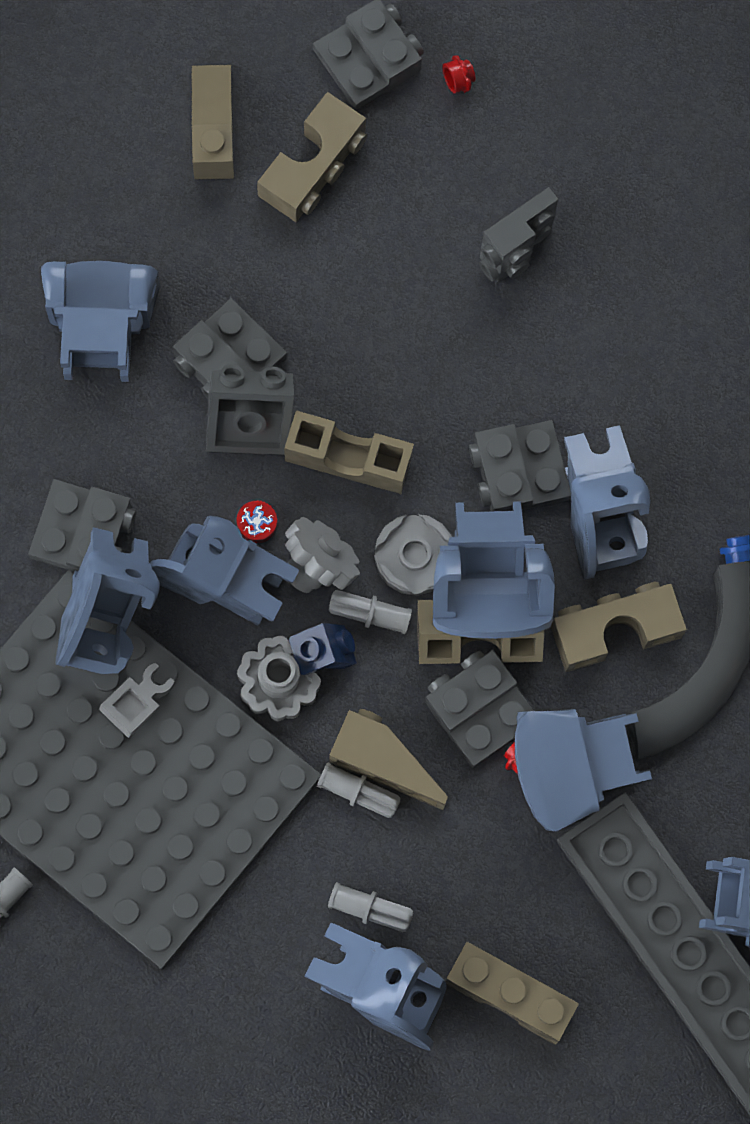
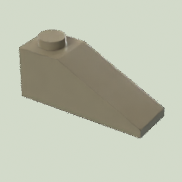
[192,65,234,179]
[329,709,448,810]

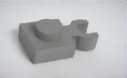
[99,663,174,738]

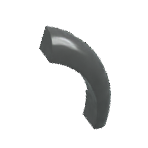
[627,562,750,760]

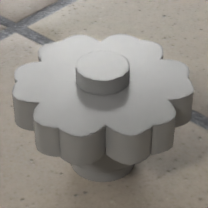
[285,517,360,593]
[237,636,321,721]

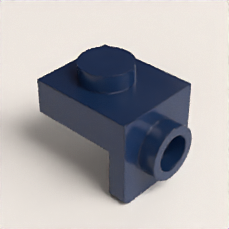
[289,623,357,675]

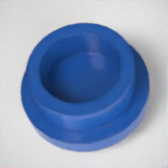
[719,535,750,564]

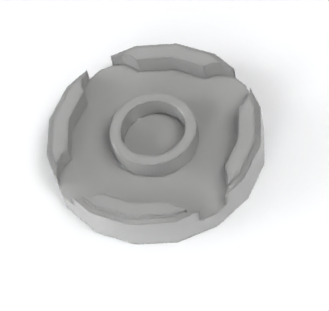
[374,514,452,596]

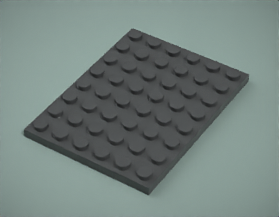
[0,570,321,970]

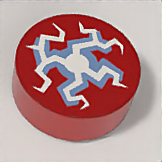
[237,501,277,543]

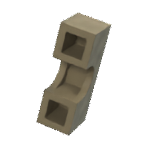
[257,91,368,222]
[284,411,414,494]
[551,582,687,672]
[417,600,544,664]
[445,942,579,1045]

